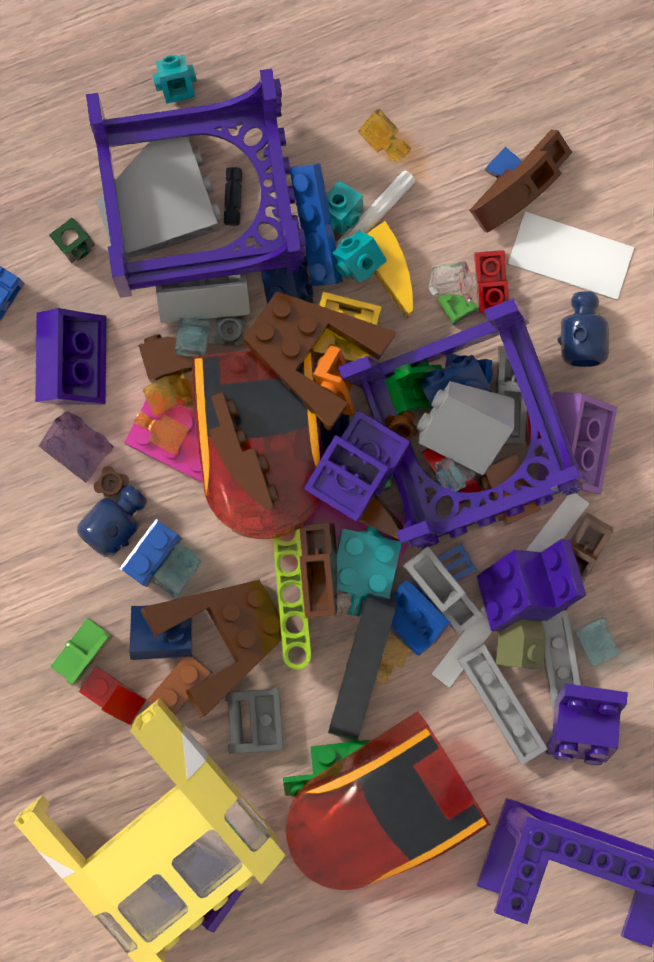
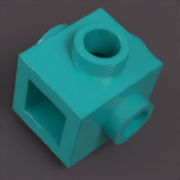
[152,55,197,104]
[326,181,363,236]
[332,231,387,283]

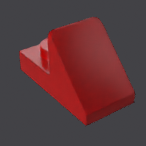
[78,666,147,725]

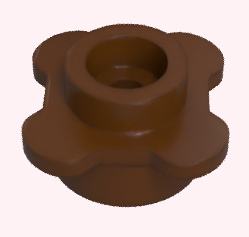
[385,411,418,440]
[94,466,129,501]

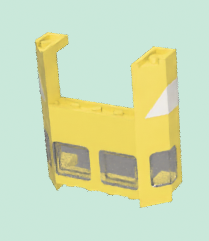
[14,698,286,962]

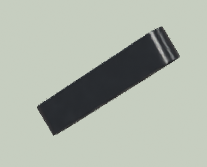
[328,593,398,741]

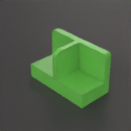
[50,618,113,686]

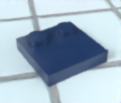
[129,605,192,660]

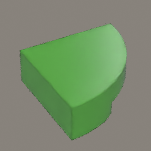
[437,294,478,325]

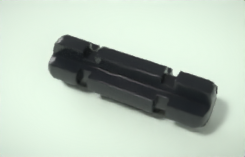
[224,167,242,226]

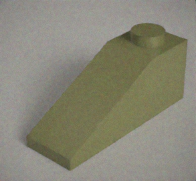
[496,619,546,670]

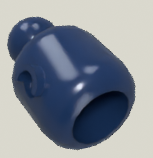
[557,291,609,367]
[77,485,147,557]

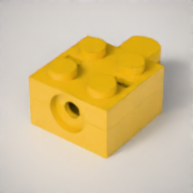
[310,292,382,364]

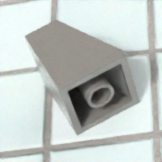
[417,381,515,475]

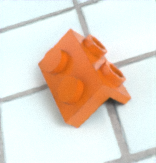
[313,345,355,416]

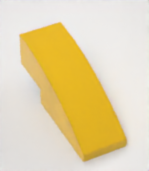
[367,221,413,319]

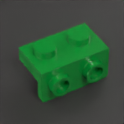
[385,362,442,414]

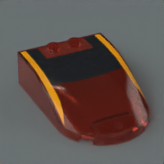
[191,348,324,539]
[285,711,491,890]

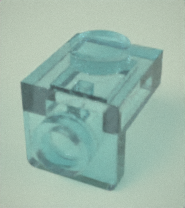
[175,318,210,358]
[435,457,475,492]
[151,544,201,598]

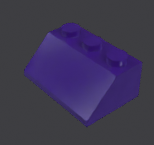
[35,308,106,405]

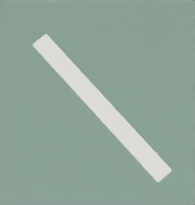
[432,493,589,687]

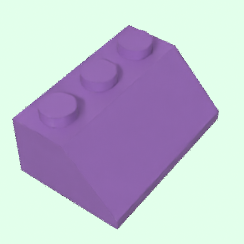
[537,392,617,495]

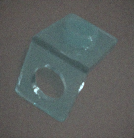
[574,617,619,666]

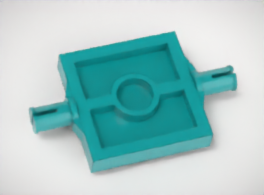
[336,525,402,617]

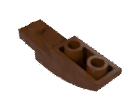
[469,130,572,233]
[209,392,280,511]

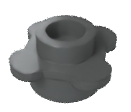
[215,317,246,346]

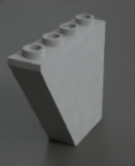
[96,136,222,261]

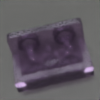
[38,411,114,483]

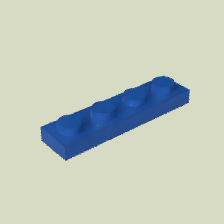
[289,163,343,286]

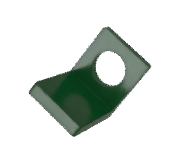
[49,218,94,263]

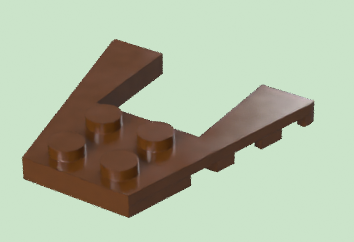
[243,292,396,431]
[140,580,288,718]

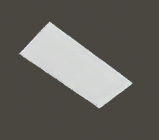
[508,211,634,300]

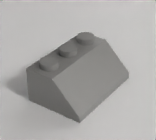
[156,273,250,323]

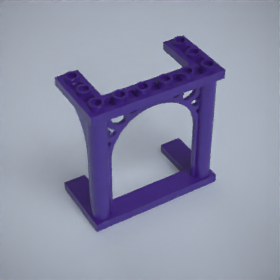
[86,68,306,298]
[338,298,588,548]
[477,798,654,947]

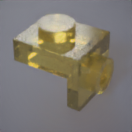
[143,374,195,415]

